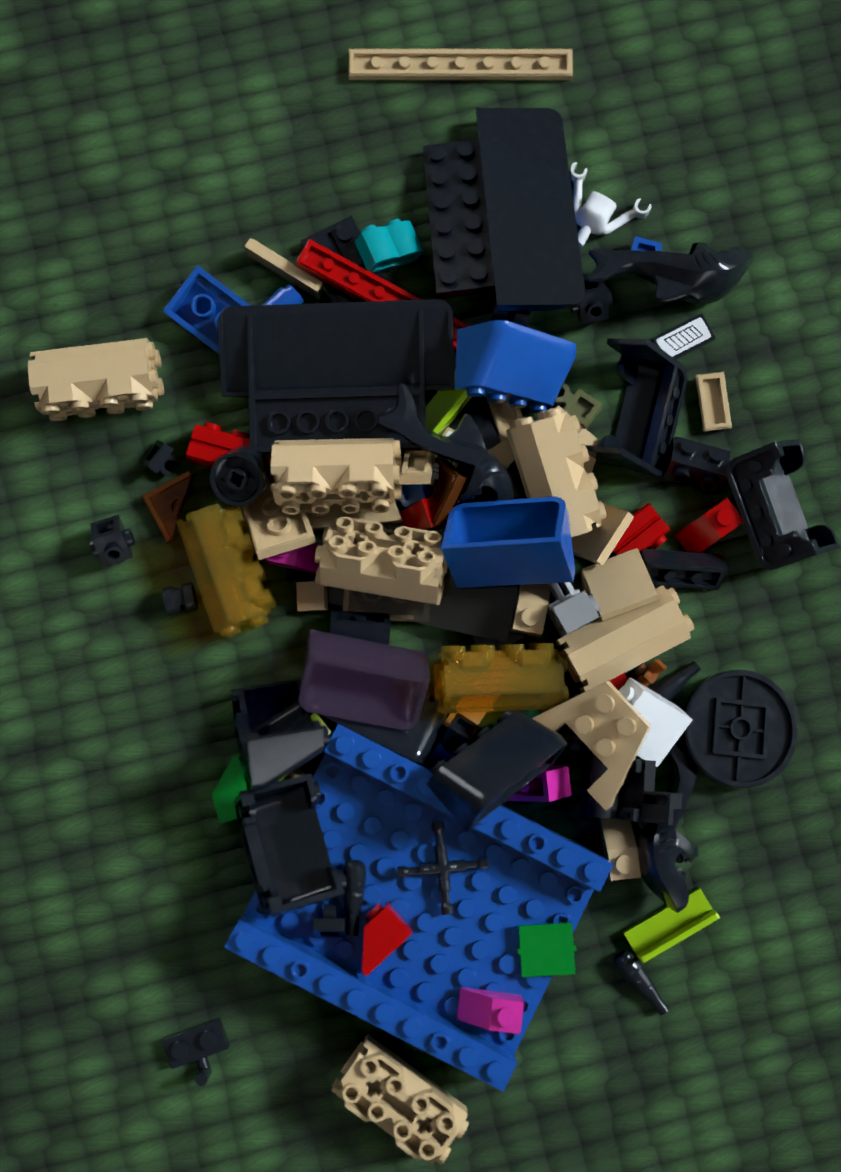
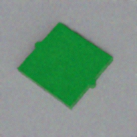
[517,922,577,977]

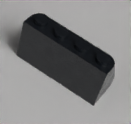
[315,657,449,765]
[427,710,568,832]

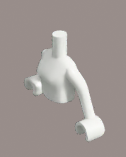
[569,162,651,247]

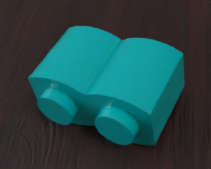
[355,219,423,273]

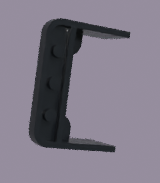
[585,338,687,476]

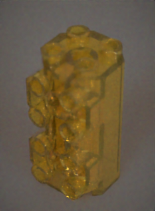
[176,504,277,638]
[433,643,569,714]

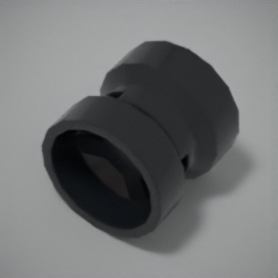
[162,582,198,616]

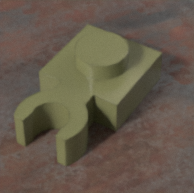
[553,383,603,429]

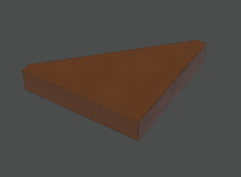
[432,456,467,527]
[142,470,192,543]

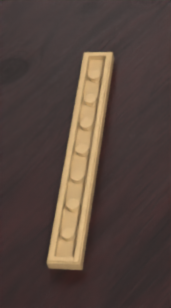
[349,49,573,80]

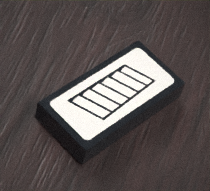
[651,313,716,359]

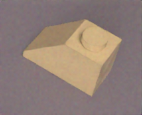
[511,583,550,637]
[599,818,641,881]

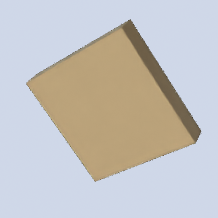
[571,501,634,566]
[582,548,659,621]

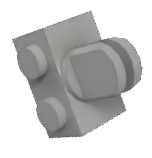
[547,582,600,637]

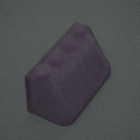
[299,629,430,730]

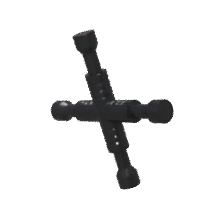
[397,821,488,915]

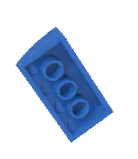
[163,265,251,354]

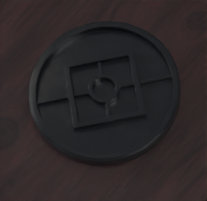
[682,670,798,788]

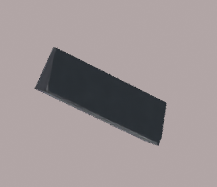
[640,549,728,590]

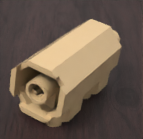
[27,338,164,421]
[506,407,607,538]
[271,438,402,515]
[315,516,448,605]
[555,585,694,693]
[331,1034,469,1165]

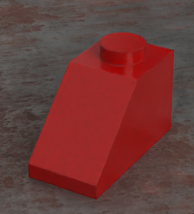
[674,498,743,553]
[362,902,412,976]

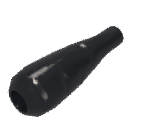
[650,661,701,701]
[342,860,366,936]
[614,950,669,1016]

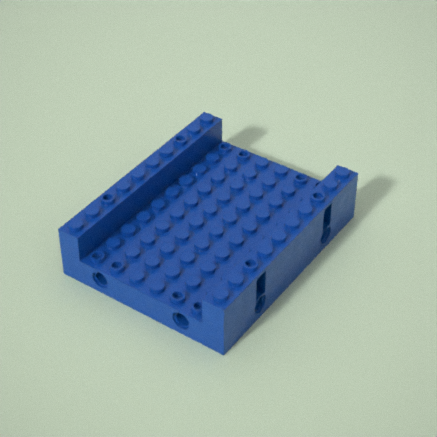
[224,724,613,1092]

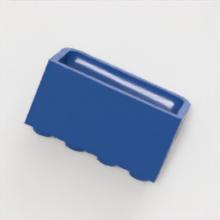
[455,320,576,414]
[441,497,575,588]

